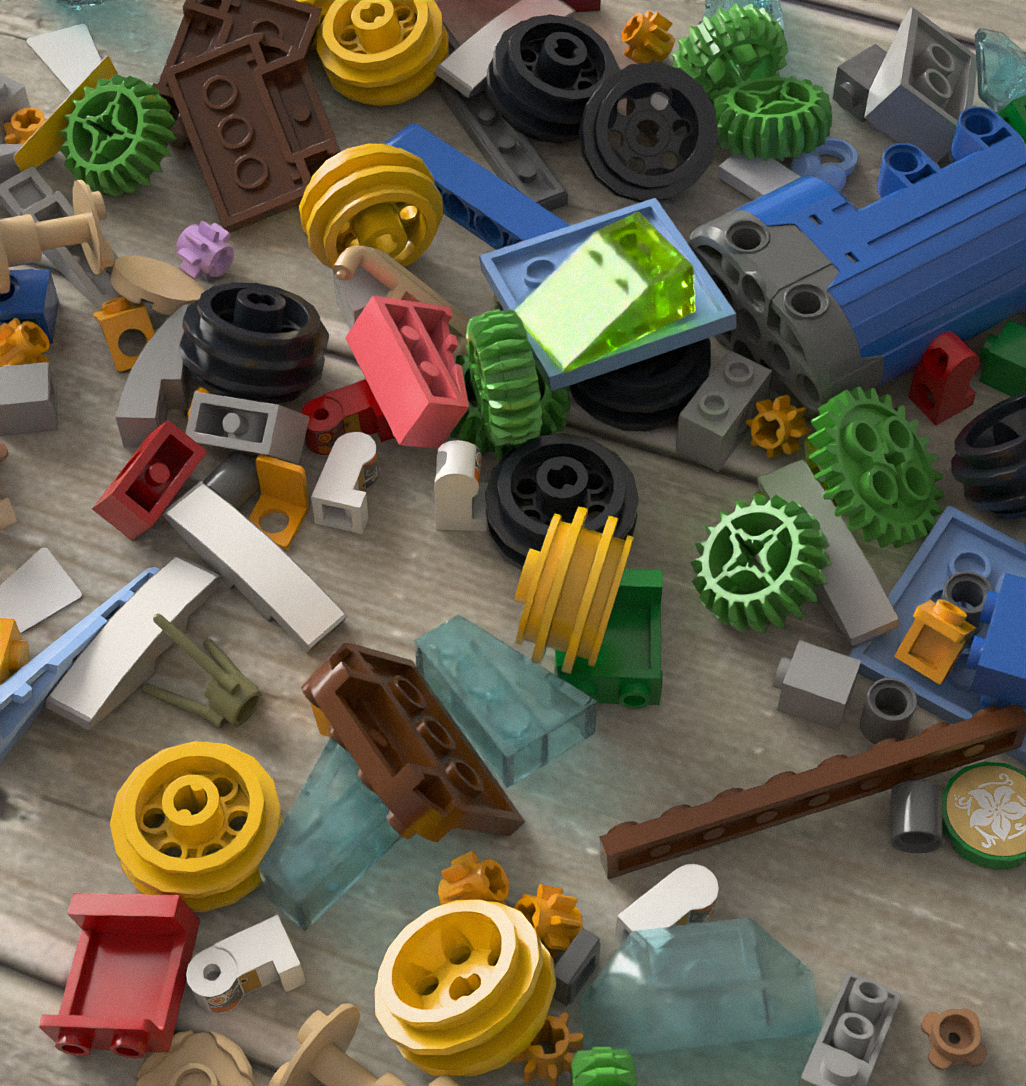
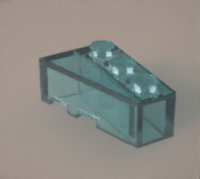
[414,614,597,789]
[258,736,402,931]

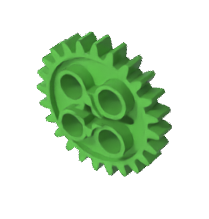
[808,386,945,548]

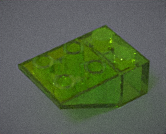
[514,212,695,374]

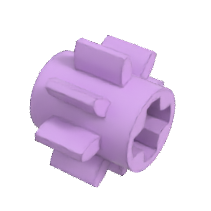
[176,221,234,281]

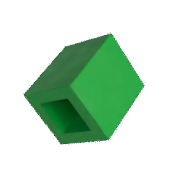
[979,320,1026,397]

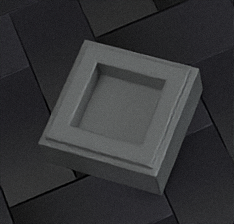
[553,927,601,1007]

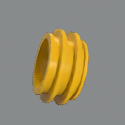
[316,0,449,107]
[299,143,443,268]
[514,506,634,674]
[110,741,285,913]
[375,899,556,1076]

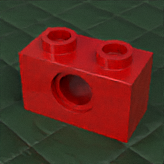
[92,420,207,541]

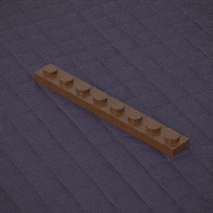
[599,704,1026,879]

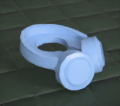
[791,137,858,191]

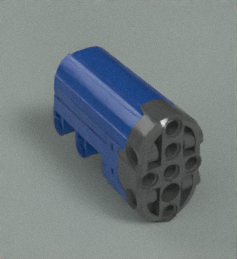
[688,106,1026,420]

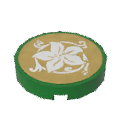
[942,761,1026,870]

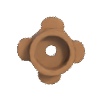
[921,1008,987,1070]

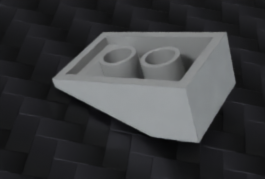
[864,7,978,164]

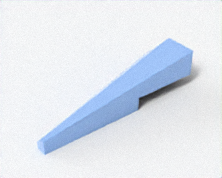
[0,567,160,763]

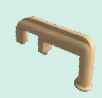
[332,245,470,361]

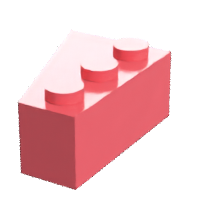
[345,295,469,449]

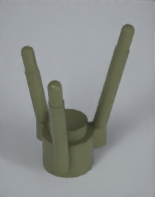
[141,614,262,729]

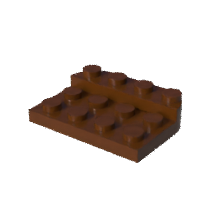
[152,0,322,150]
[163,32,341,233]
[301,643,525,843]

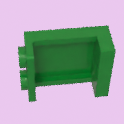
[554,568,663,709]

